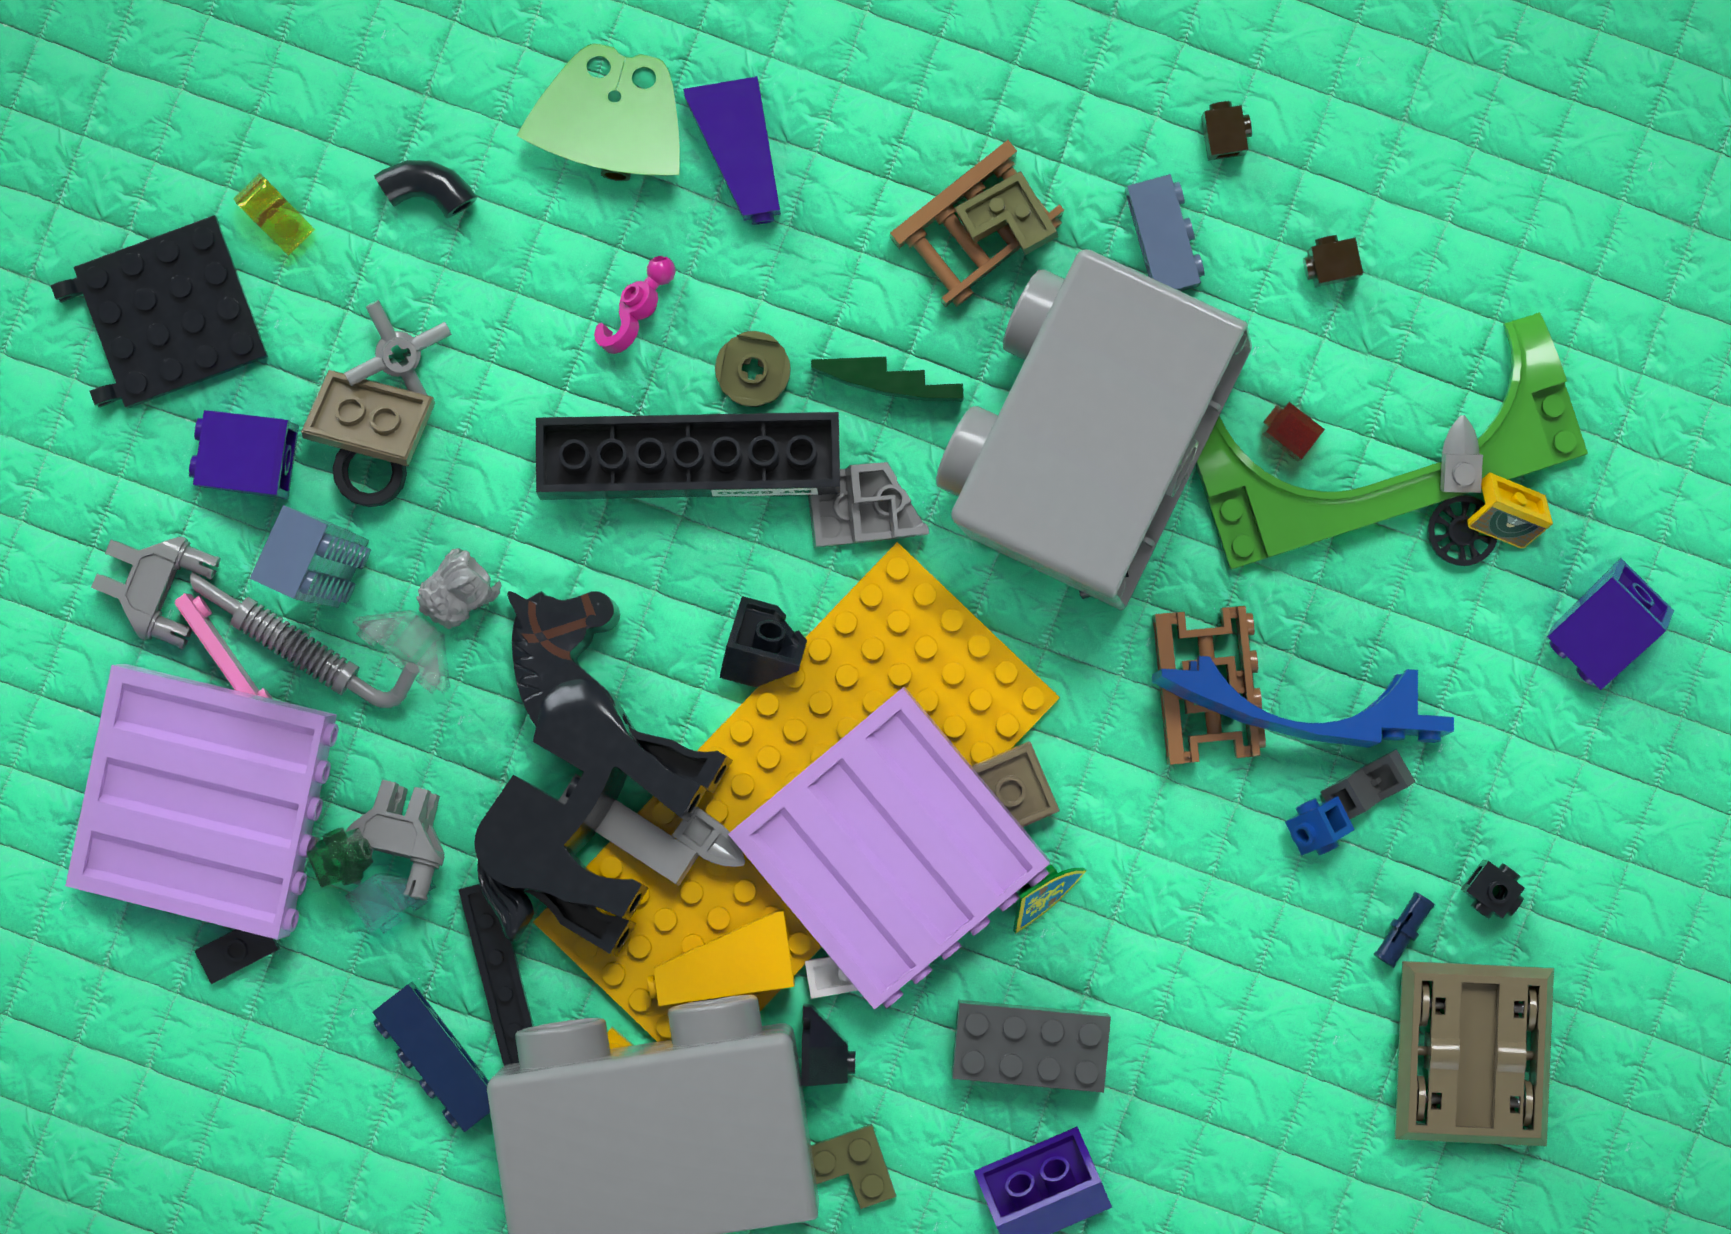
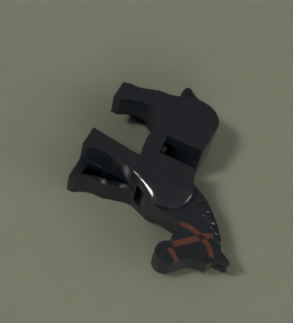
[475,591,733,956]

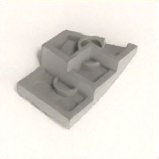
[808,462,929,548]

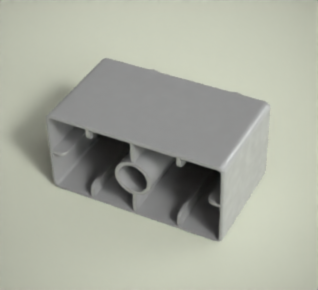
[936,249,1252,610]
[487,995,819,1234]

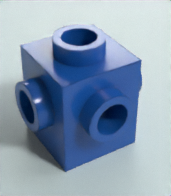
[1285,796,1355,856]

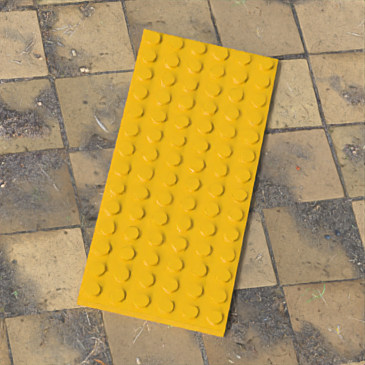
[533,542,1060,1042]

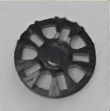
[1428,495,1498,566]

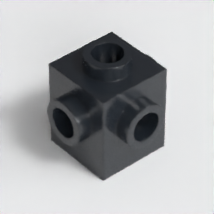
[1460,860,1525,919]

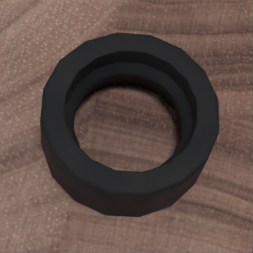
[333,449,407,507]

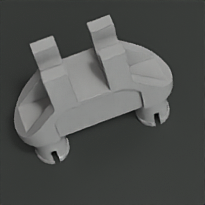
[91,537,221,650]
[337,780,445,901]

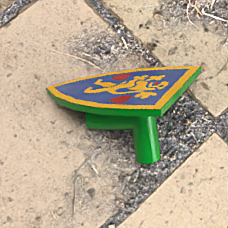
[1013,865,1087,934]

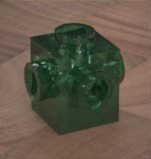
[306,827,373,887]

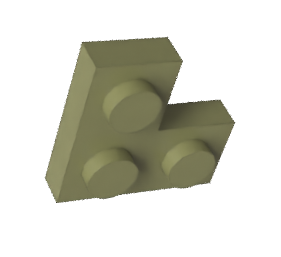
[955,171,1058,255]
[811,1124,896,1209]

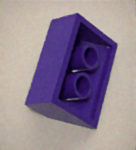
[974,1126,1112,1234]

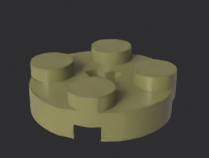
[715,331,791,407]

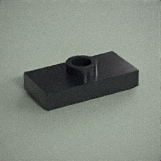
[194,929,280,984]

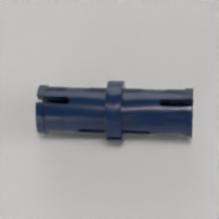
[1374,892,1435,968]

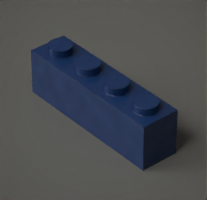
[372,982,490,1132]

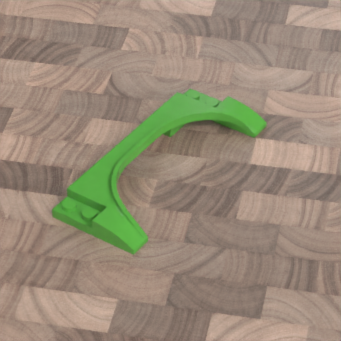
[1195,312,1588,570]

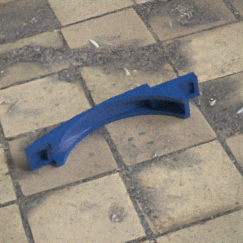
[1152,656,1454,748]

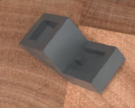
[1321,749,1416,819]

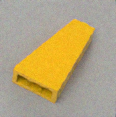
[648,910,795,1006]

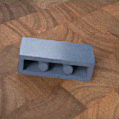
[1125,174,1205,291]

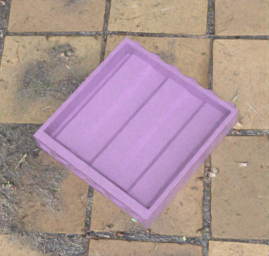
[65,664,339,940]
[728,686,1050,1010]

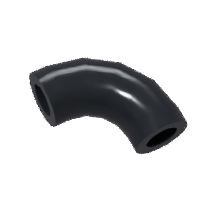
[374,160,477,218]

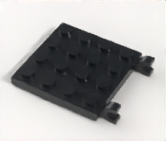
[50,215,268,409]

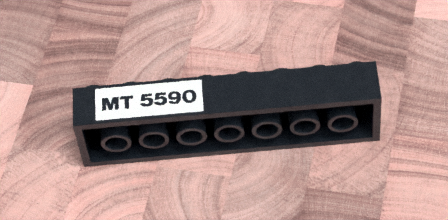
[536,412,840,500]

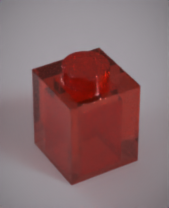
[1263,402,1325,462]

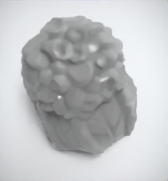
[416,548,502,629]

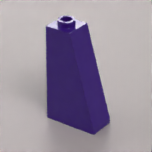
[683,76,781,225]

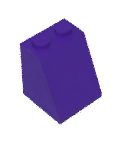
[189,410,299,499]
[1547,558,1674,690]

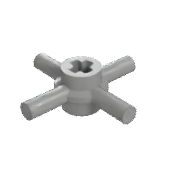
[344,300,452,395]

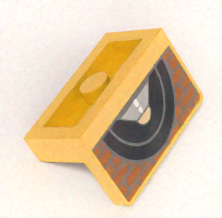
[1467,472,1553,549]

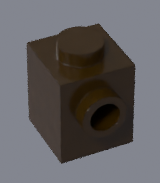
[1201,101,1252,161]
[1303,235,1363,288]

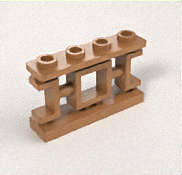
[1152,606,1266,765]

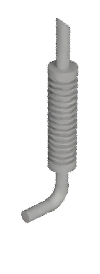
[190,572,420,708]

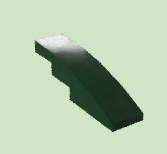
[811,356,964,402]

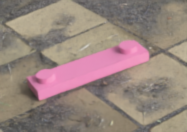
[174,593,273,699]

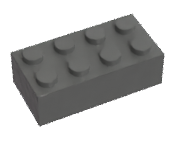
[952,1000,1111,1093]

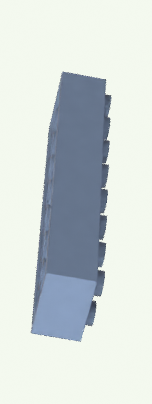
[250,505,371,608]

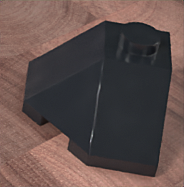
[719,596,807,687]
[801,1004,856,1086]

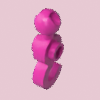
[594,256,676,354]

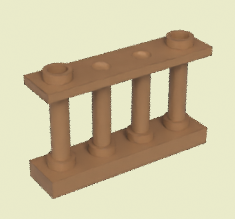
[890,140,1064,307]

